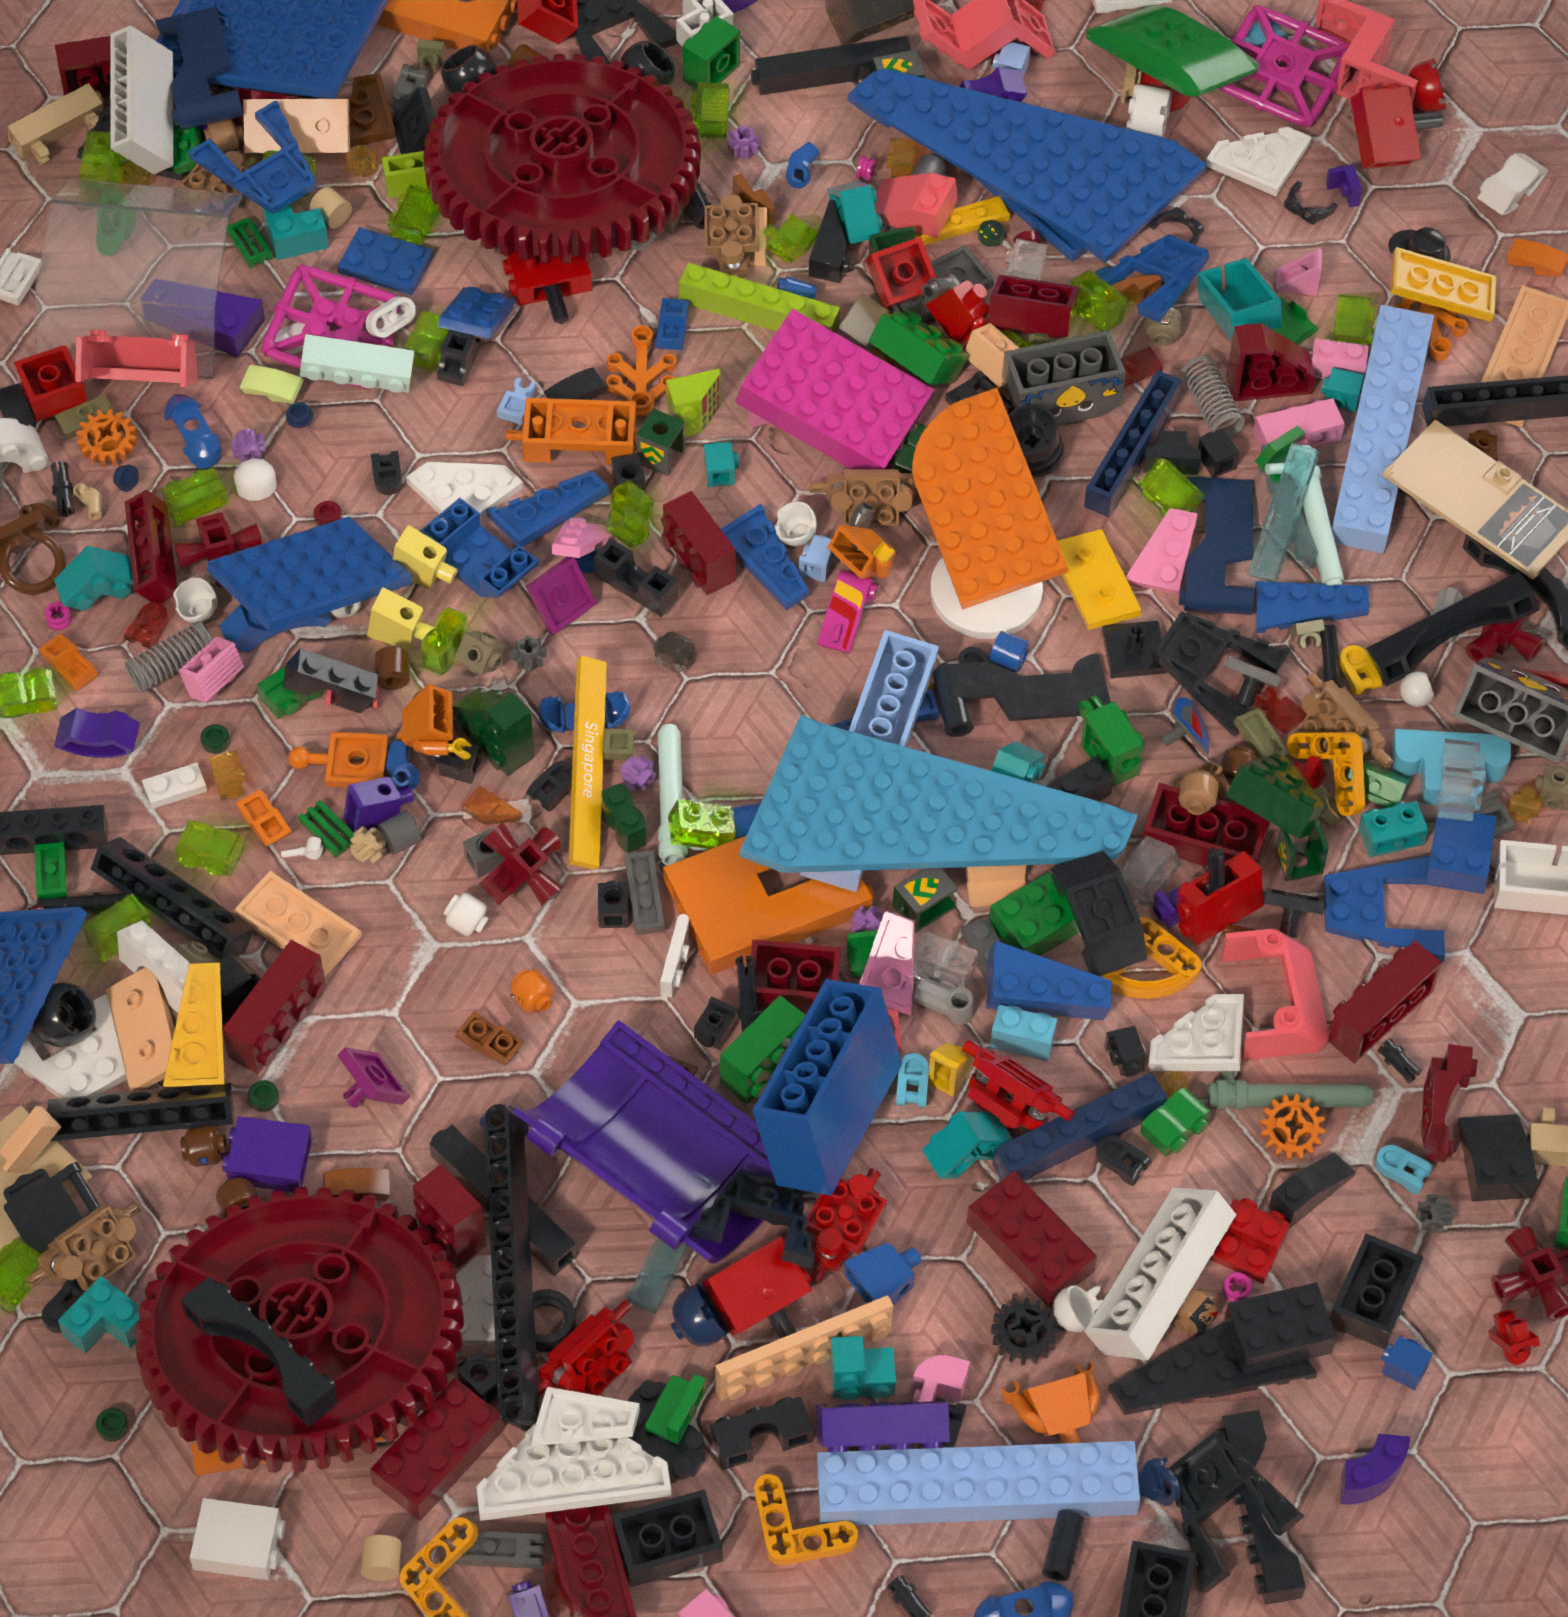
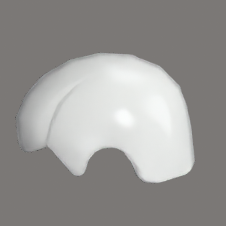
[234,458,277,501]
[775,501,817,546]
[174,578,218,623]

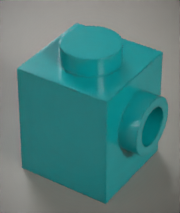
[1321,367,1364,412]
[704,442,739,487]

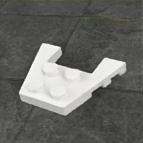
[13,994,127,1098]

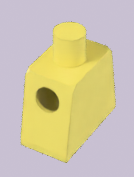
[393,525,458,588]
[367,587,435,649]

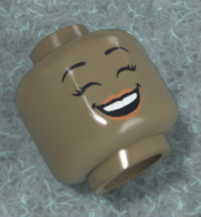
[1146,306,1182,346]

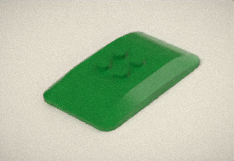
[1086,5,1259,96]

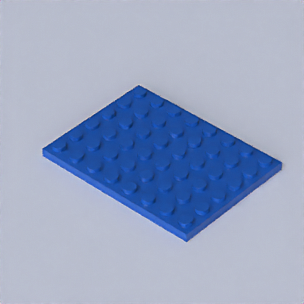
[156,0,389,99]

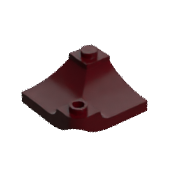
[1421,1044,1478,1163]

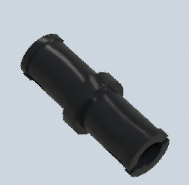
[50,461,75,517]

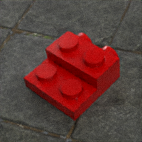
[1209,1198,1290,1284]

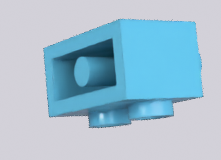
[990,1005,1057,1061]

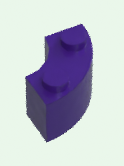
[959,67,1027,102]
[54,708,140,758]
[1340,1434,1410,1505]

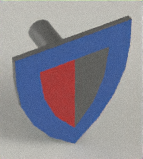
[1161,697,1209,755]

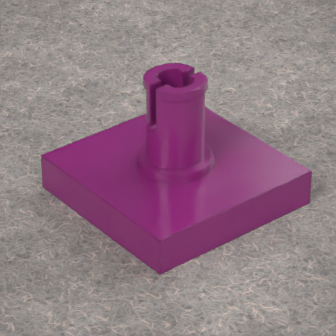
[525,556,597,634]
[337,1047,410,1108]

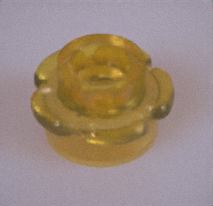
[1159,1071,1189,1098]

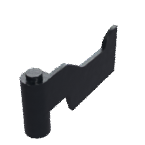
[932,654,1111,737]

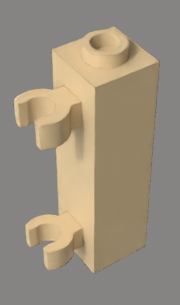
[8,83,104,166]
[1527,1107,1568,1167]

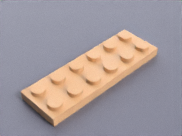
[1481,285,1568,428]
[715,1295,893,1401]

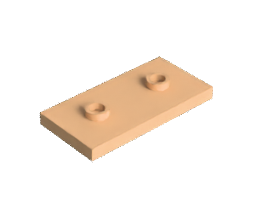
[243,99,350,153]
[232,871,362,977]
[106,967,175,1092]

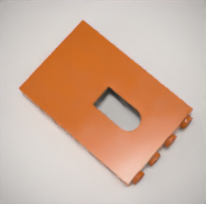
[376,0,518,53]
[663,835,875,975]

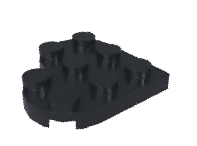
[628,1380,705,1484]

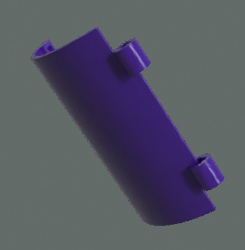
[513,1020,774,1264]

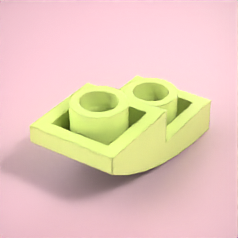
[239,365,304,403]

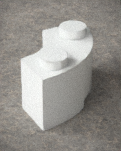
[1478,153,1549,215]
[0,418,50,473]

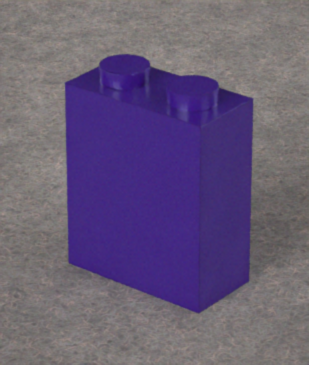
[222,1116,313,1192]

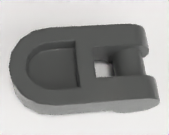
[393,64,430,103]

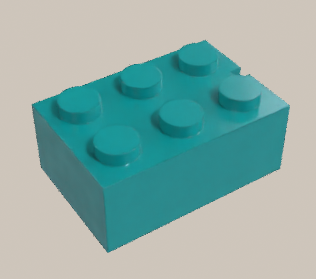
[1197,258,1282,341]

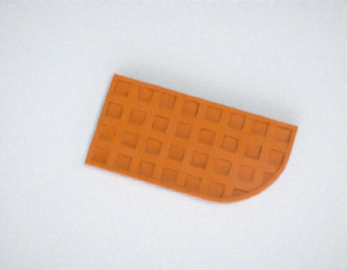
[912,388,1069,610]

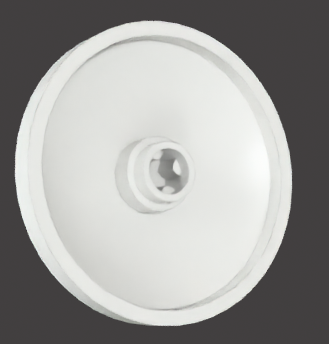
[930,558,1043,639]

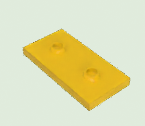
[1390,247,1497,322]
[1058,529,1141,630]

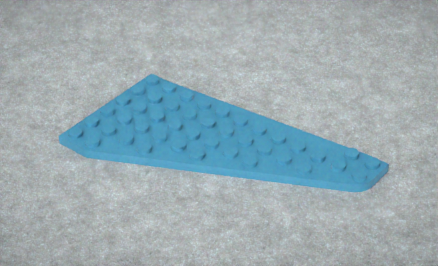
[739,715,1138,873]

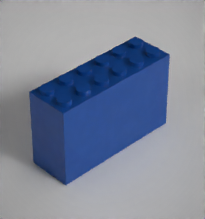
[752,979,902,1196]

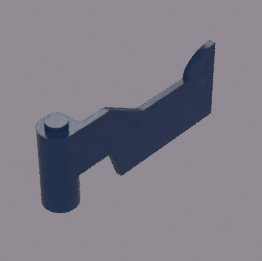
[155,7,243,130]
[1178,476,1254,615]

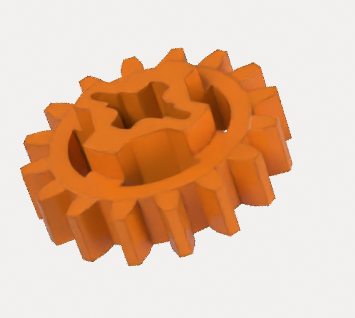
[76,409,137,467]
[1259,1094,1326,1161]

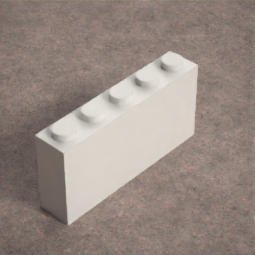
[111,25,174,174]

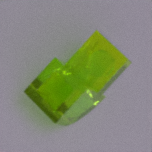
[763,213,818,263]

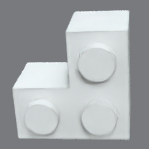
[676,0,733,46]

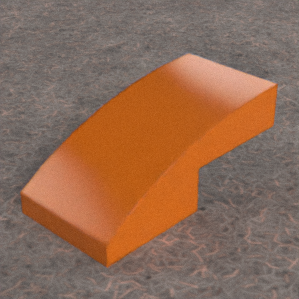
[1506,239,1568,277]
[38,633,99,691]
[236,789,292,847]

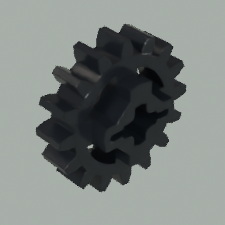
[991,1297,1059,1365]

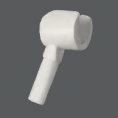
[281,837,324,860]

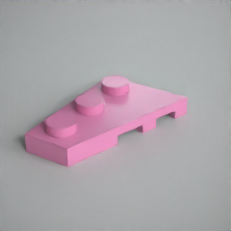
[1126,508,1197,595]
[552,518,621,558]
[859,911,915,1016]

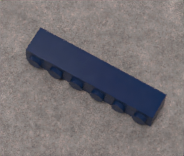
[1084,370,1182,517]
[992,1072,1167,1181]

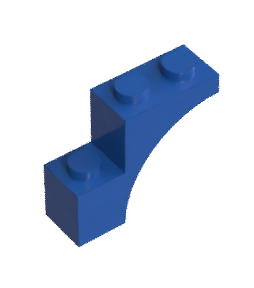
[219,605,332,652]

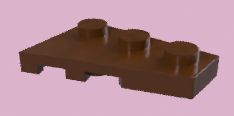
[349,73,396,146]

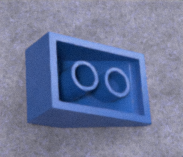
[1426,807,1496,894]

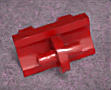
[1488,1309,1540,1365]

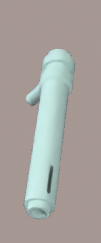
[1265,445,1344,586]
[658,724,717,865]

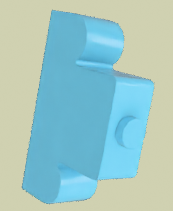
[1391,729,1511,808]

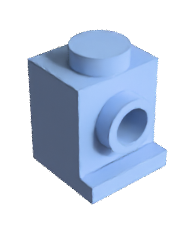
[799,535,835,582]

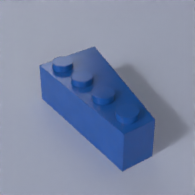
[986,941,1111,1020]

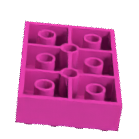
[735,308,934,469]

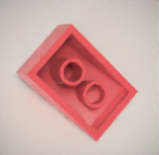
[874,173,958,238]

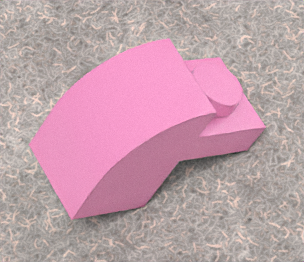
[912,1355,970,1402]

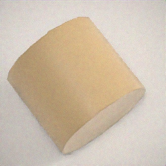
[310,187,352,229]
[361,1535,402,1581]

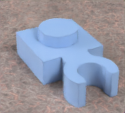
[496,377,535,425]

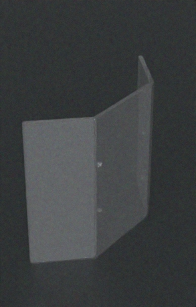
[35,179,243,379]

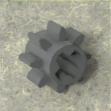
[511,636,547,672]
[1415,1194,1455,1233]

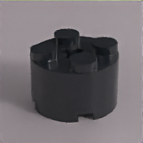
[217,953,261,1024]

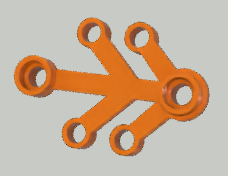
[1394,298,1468,361]
[606,325,677,416]

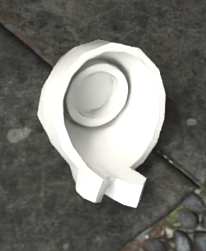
[1053,1285,1104,1332]

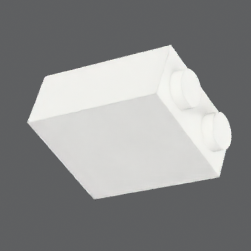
[190,1498,285,1580]

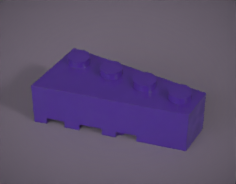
[141,279,265,358]
[815,1401,950,1452]

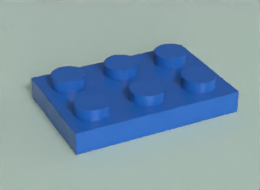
[338,227,433,295]
[438,287,515,339]

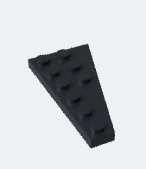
[1108,1321,1317,1415]

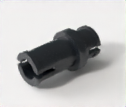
[1377,1038,1422,1084]
[887,1575,932,1617]

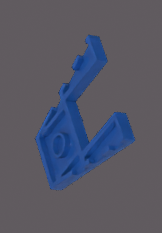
[188,100,317,214]
[1078,234,1210,322]
[1323,856,1445,962]

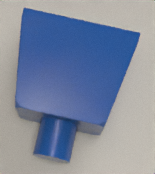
[844,1243,922,1306]

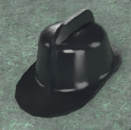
[1388,227,1451,262]

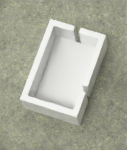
[1494,840,1568,915]

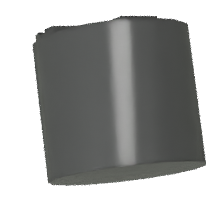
[377,811,421,855]

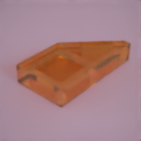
[462,785,522,825]

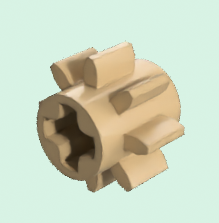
[350,826,386,863]

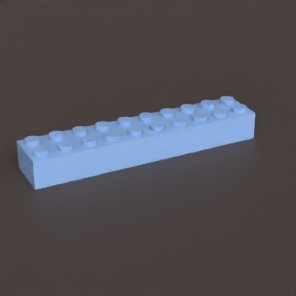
[1332,305,1434,554]
[800,630,939,892]
[817,1441,1140,1526]

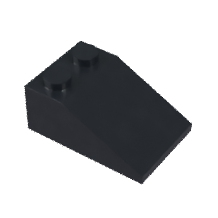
[1457,1114,1538,1202]

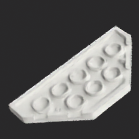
[476,1425,671,1521]

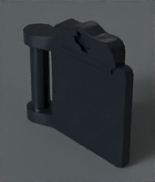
[3,1162,101,1256]

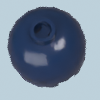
[671,1283,729,1347]

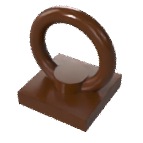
[0,508,66,595]

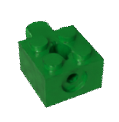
[1078,695,1144,787]

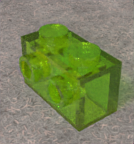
[79,131,125,193]
[668,799,736,849]
[82,893,152,962]

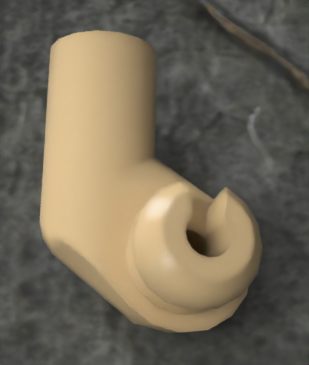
[73,483,102,520]

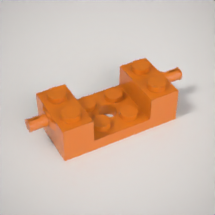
[505,398,638,465]

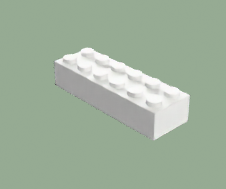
[1084,1187,1236,1360]

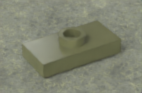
[55,394,116,440]
[1233,707,1290,759]

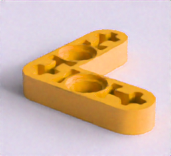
[1286,731,1365,816]
[754,1474,858,1565]
[399,1517,478,1617]

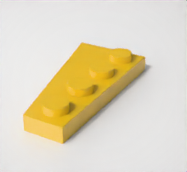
[163,962,224,1087]

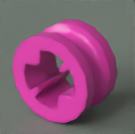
[856,155,876,182]
[44,602,72,630]
[1223,1272,1252,1302]

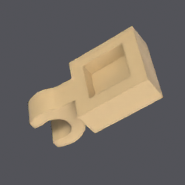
[1120,63,1142,103]

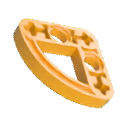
[1100,917,1202,999]

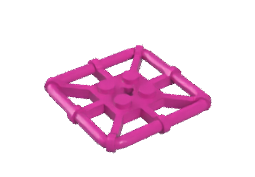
[1217,5,1350,128]
[261,264,400,390]

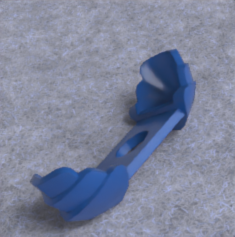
[164,394,222,469]
[538,691,631,733]
[973,1582,1073,1617]

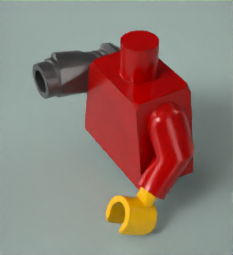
[922,273,989,351]

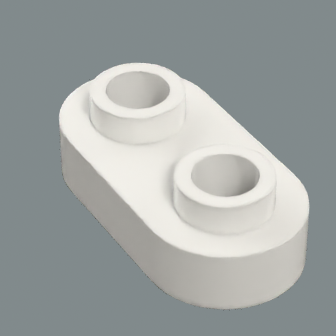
[366,296,416,338]

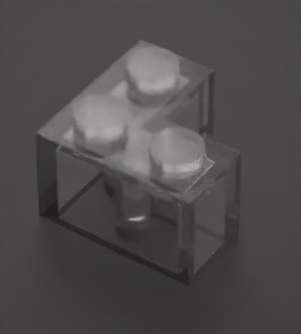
[1437,739,1486,821]

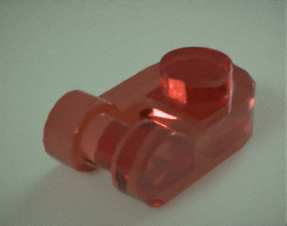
[124,602,169,649]

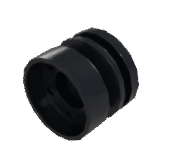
[1008,405,1065,478]

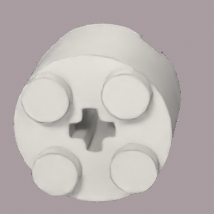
[1126,84,1172,138]

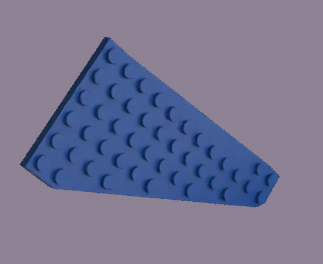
[847,69,1207,263]

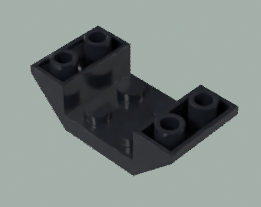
[1048,850,1147,976]

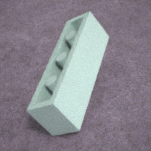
[300,334,414,393]

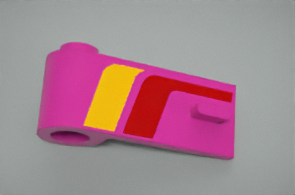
[817,569,878,654]

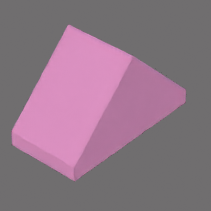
[1276,248,1322,295]

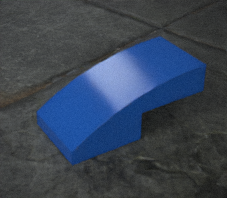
[656,298,689,351]

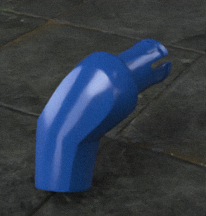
[786,142,819,189]
[385,741,420,790]

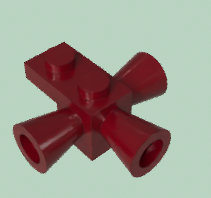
[174,512,262,588]
[1466,593,1545,663]
[479,822,563,906]
[1491,1226,1568,1321]

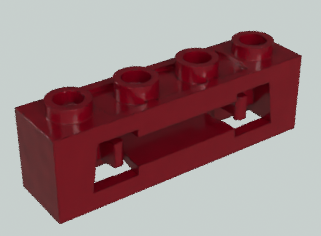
[125,490,177,605]

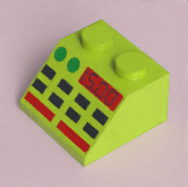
[666,369,721,437]

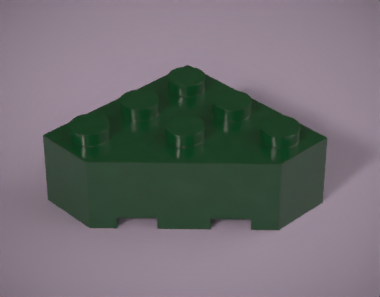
[452,687,535,776]
[1226,753,1325,839]

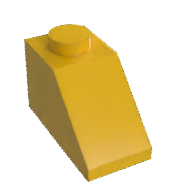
[928,1042,973,1097]

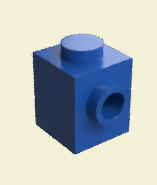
[1380,1336,1433,1391]

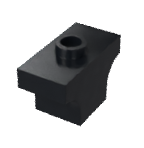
[437,330,481,386]
[1143,430,1201,475]

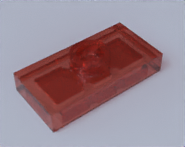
[1120,346,1163,387]

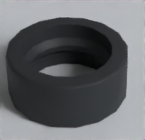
[533,1289,576,1352]

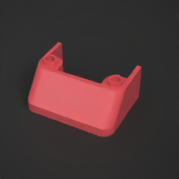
[75,329,197,387]
[1221,929,1329,1060]

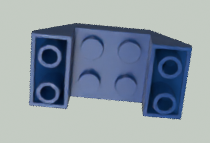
[420,497,539,597]

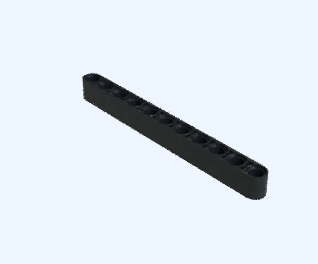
[484,1104,539,1431]

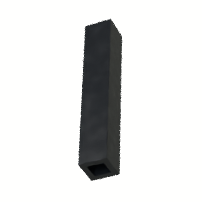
[751,36,911,95]
[429,1124,577,1276]

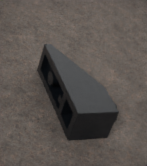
[809,199,850,283]
[1269,1152,1356,1228]

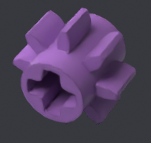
[728,126,760,159]
[230,429,266,462]
[620,755,656,792]
[851,905,884,933]

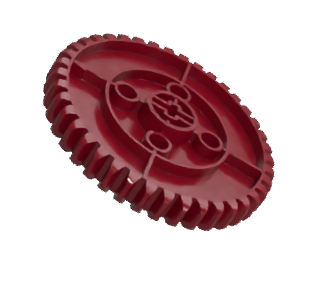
[423,54,701,263]
[135,1186,465,1473]

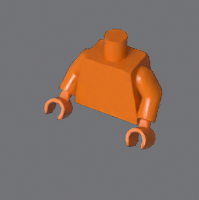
[1001,1362,1100,1444]

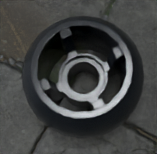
[620,41,675,87]
[441,45,497,94]
[33,982,96,1048]

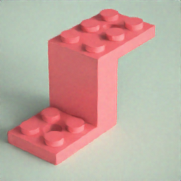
[913,0,1056,70]
[1315,0,1418,105]

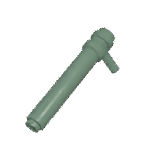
[1208,1071,1373,1110]

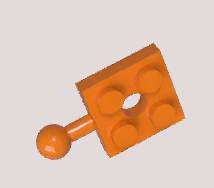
[288,732,389,788]

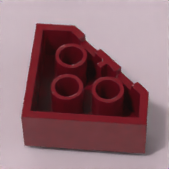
[1226,323,1315,402]

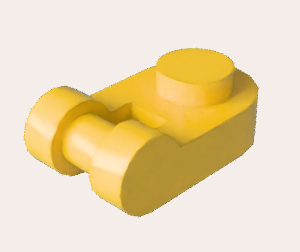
[1339,645,1382,696]

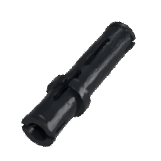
[37,892,128,915]
[735,956,761,1032]

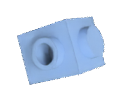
[992,42,1030,77]

